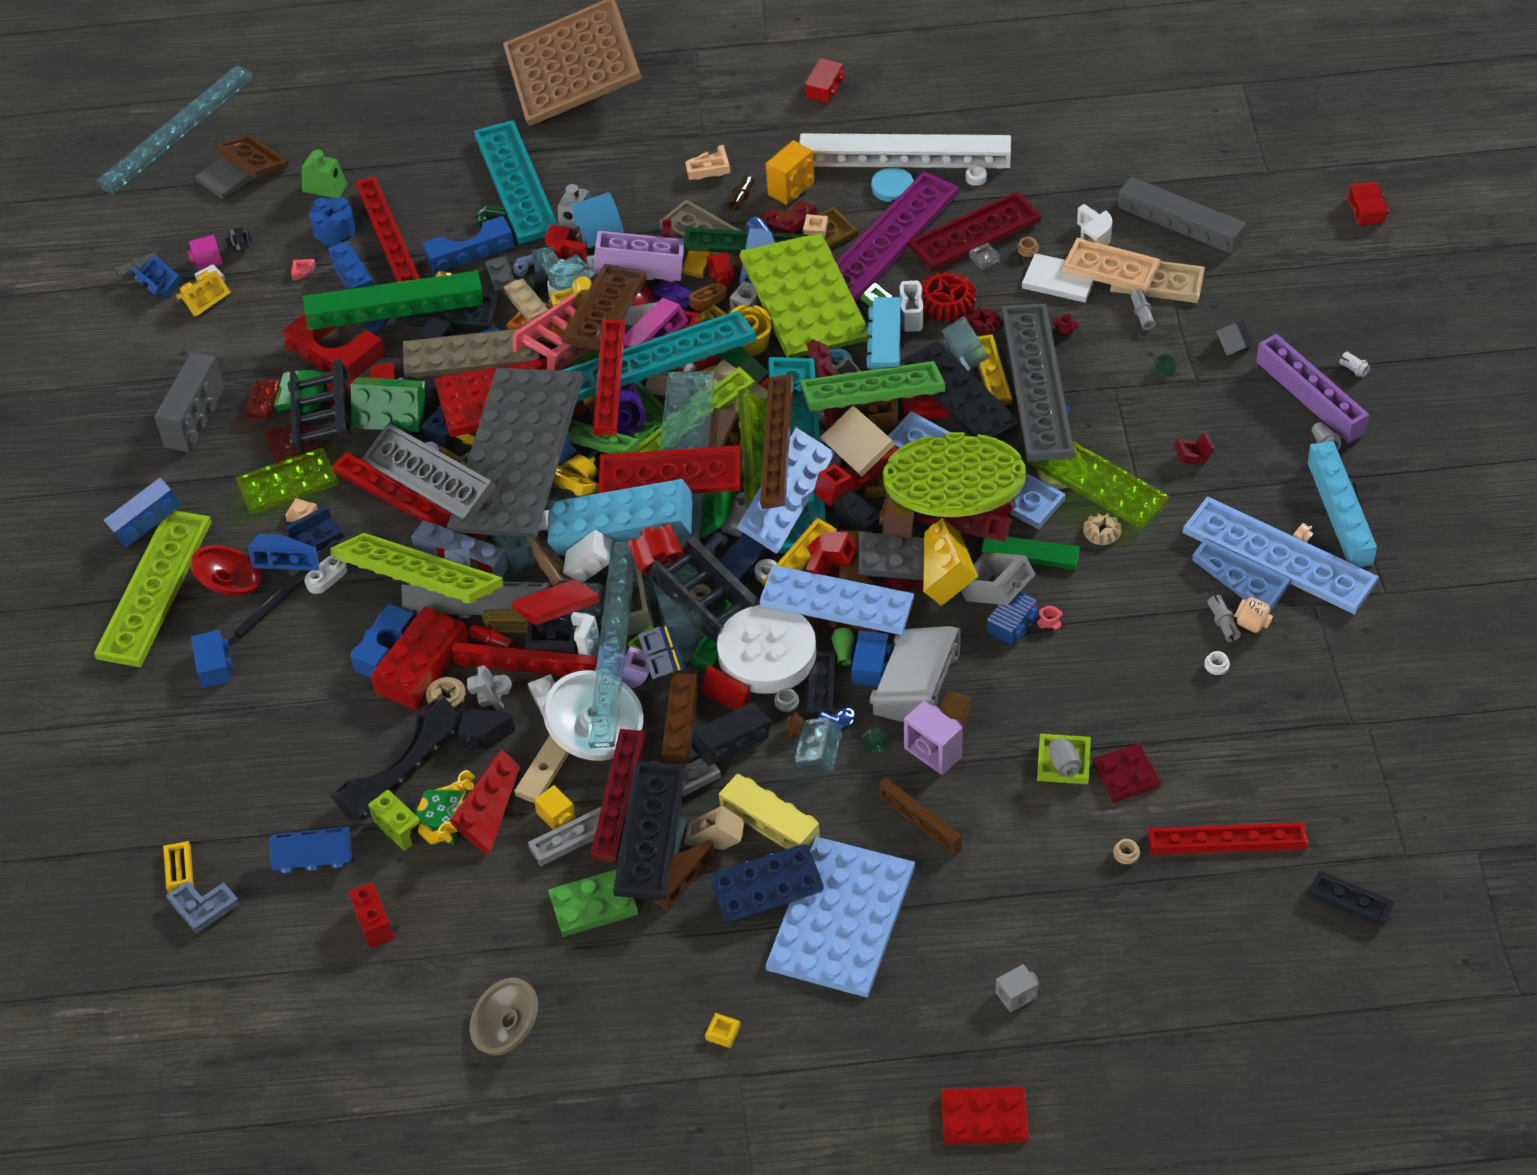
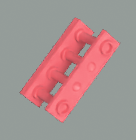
[513,295,592,371]

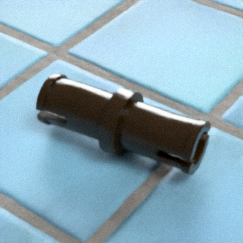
[727,174,755,211]

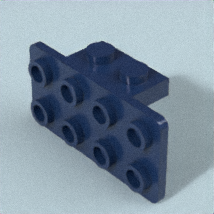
[710,844,824,923]

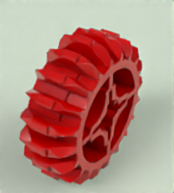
[921,271,976,324]

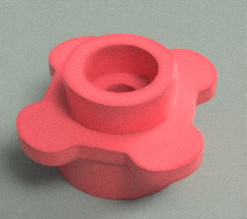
[1037,606,1062,629]

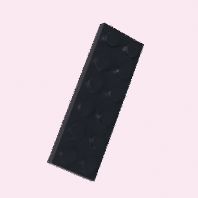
[901,341,1020,440]
[613,761,687,900]

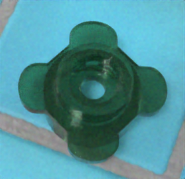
[862,729,888,754]

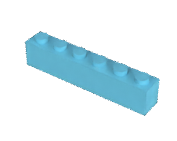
[1308,441,1377,568]

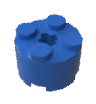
[309,197,355,246]

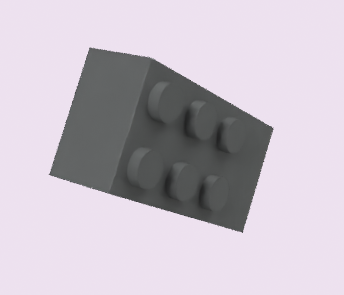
[154,352,225,452]

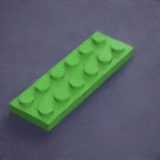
[800,361,945,411]

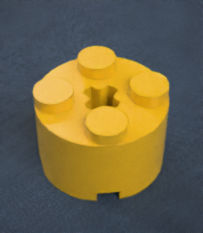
[730,305,772,356]

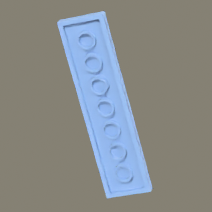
[888,412,1066,530]
[1183,496,1379,614]

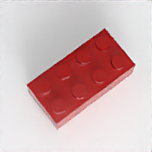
[371,606,469,710]

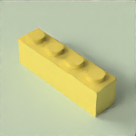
[719,773,820,850]

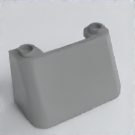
[870,626,960,722]

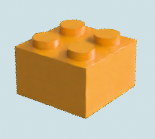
[766,140,815,205]

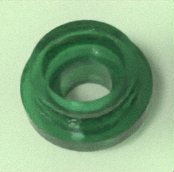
[1154,354,1177,375]

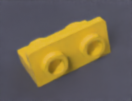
[176,270,231,317]

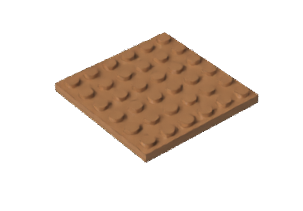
[503,0,642,126]

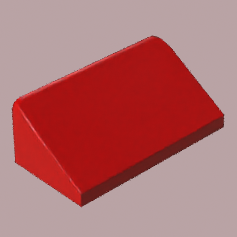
[701,666,751,710]

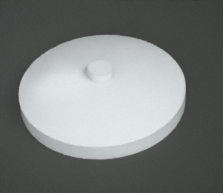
[543,670,643,761]

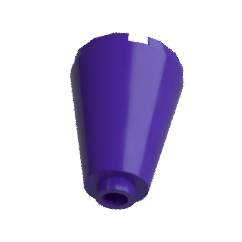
[617,382,645,436]

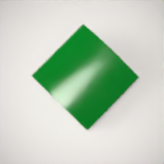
[274,370,328,412]

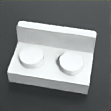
[571,612,602,656]

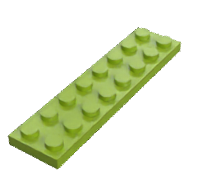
[94,511,212,667]
[330,533,503,603]

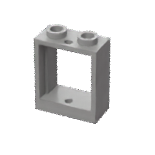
[961,552,1035,605]

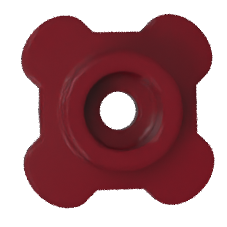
[1052,314,1079,336]

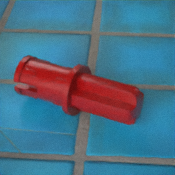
[469,624,516,648]

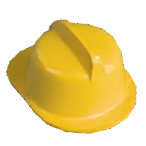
[561,454,599,481]

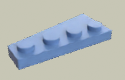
[1193,539,1291,613]

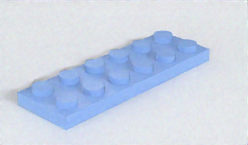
[737,428,835,554]
[760,565,914,635]

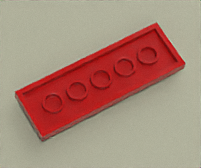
[598,445,741,494]

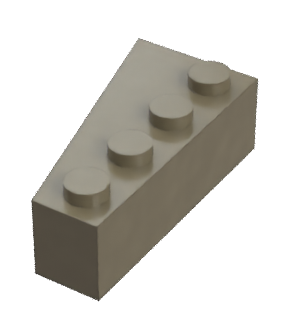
[601,538,654,641]

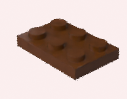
[215,134,288,179]

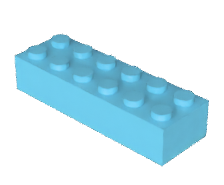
[548,479,693,556]

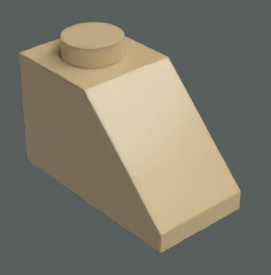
[684,806,745,850]

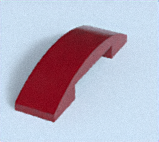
[915,512,1012,542]

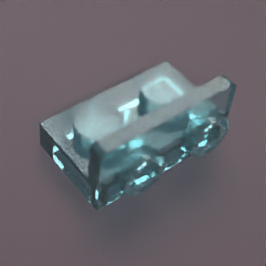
[794,717,842,772]

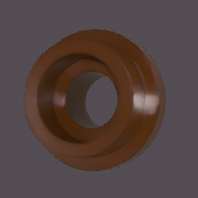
[784,712,803,738]

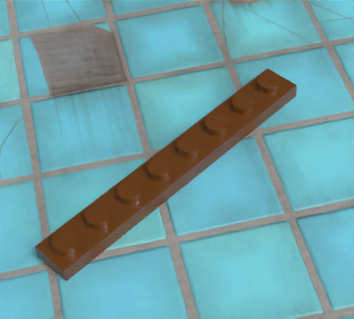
[760,374,793,509]

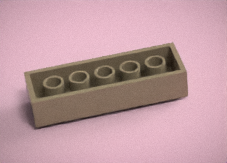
[403,329,540,379]

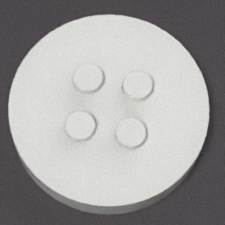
[717,605,816,694]

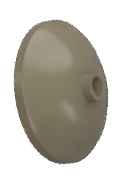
[470,978,538,1056]

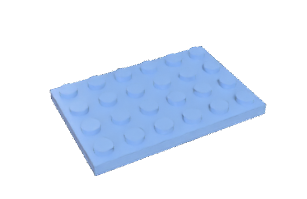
[766,837,915,998]

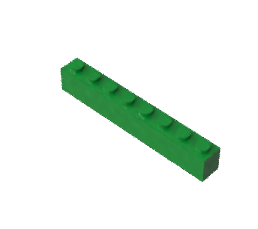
[302,271,483,330]

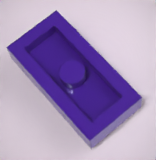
[651,279,693,312]

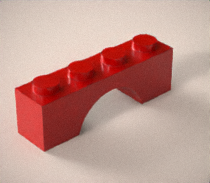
[813,446,898,506]

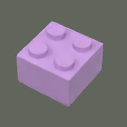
[904,700,963,775]

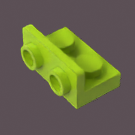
[368,790,420,851]

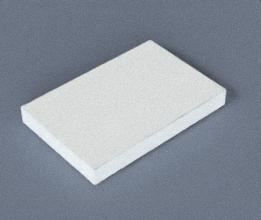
[1022,253,1095,303]

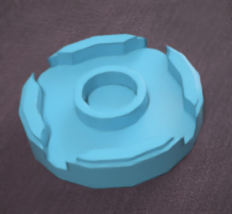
[871,168,914,202]

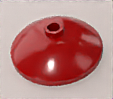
[190,545,261,596]

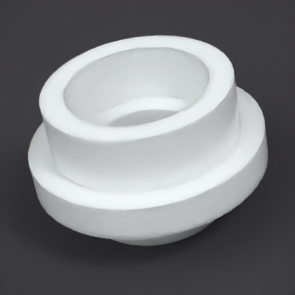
[1204,651,1230,675]

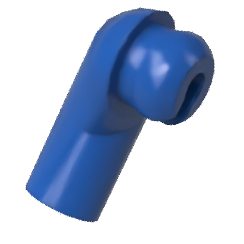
[817,708,855,731]

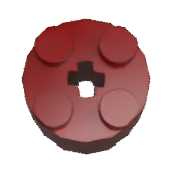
[627,523,684,575]

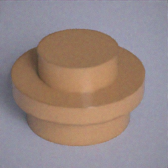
[1017,237,1039,257]

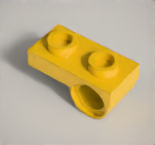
[550,277,592,308]

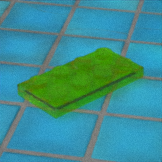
[235,448,338,515]

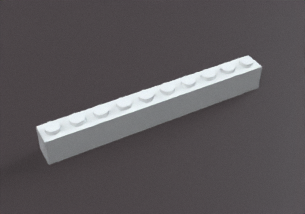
[800,134,1011,168]

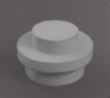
[774,688,799,712]

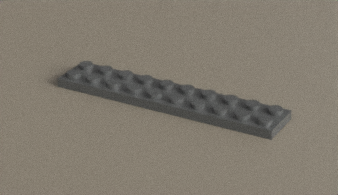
[1002,304,1074,461]

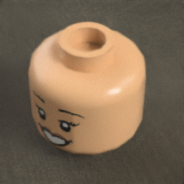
[1234,597,1273,633]

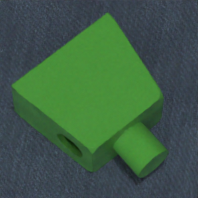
[302,150,347,198]

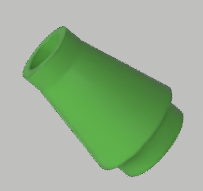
[831,628,856,666]

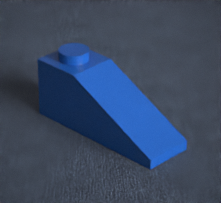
[248,534,320,571]

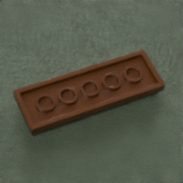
[562,264,646,350]

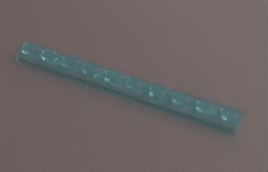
[96,65,253,194]
[588,541,635,748]

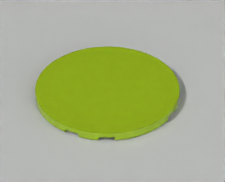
[883,432,1026,517]

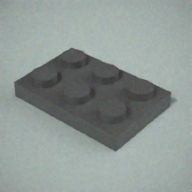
[858,532,924,580]

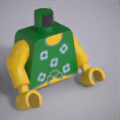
[405,770,475,845]

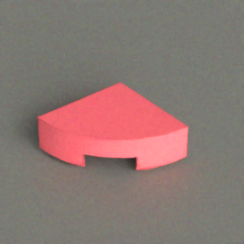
[291,259,315,281]

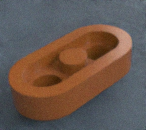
[689,283,727,311]

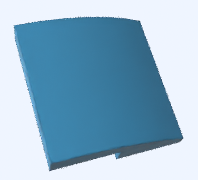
[571,192,624,248]

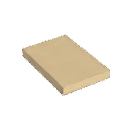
[820,406,895,477]

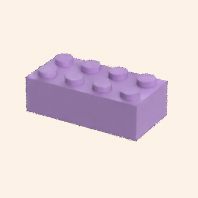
[593,231,684,282]

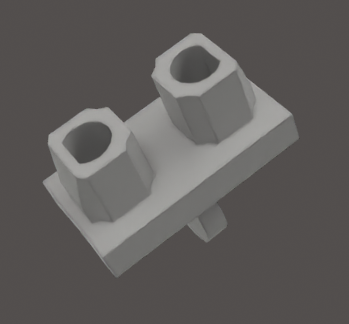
[467,665,512,711]

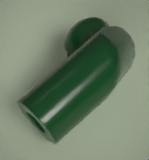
[476,205,506,226]

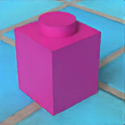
[187,235,223,271]

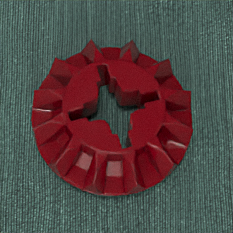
[965,307,1001,336]

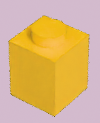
[534,785,576,830]

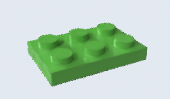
[548,869,638,937]

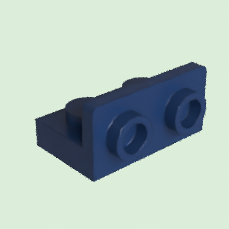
[286,506,344,551]

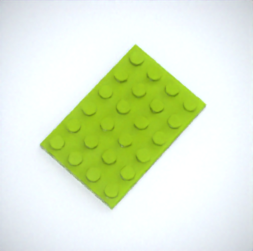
[740,233,871,358]

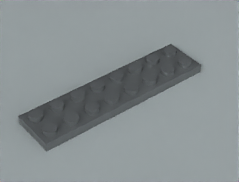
[361,423,497,524]

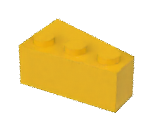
[924,518,978,606]

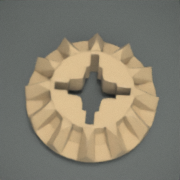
[1083,513,1121,545]
[426,677,466,709]

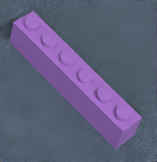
[1256,334,1369,443]

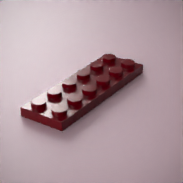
[909,191,1041,272]

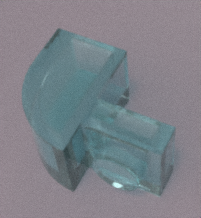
[543,250,590,291]

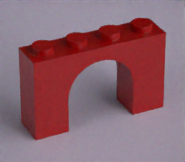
[282,313,385,380]

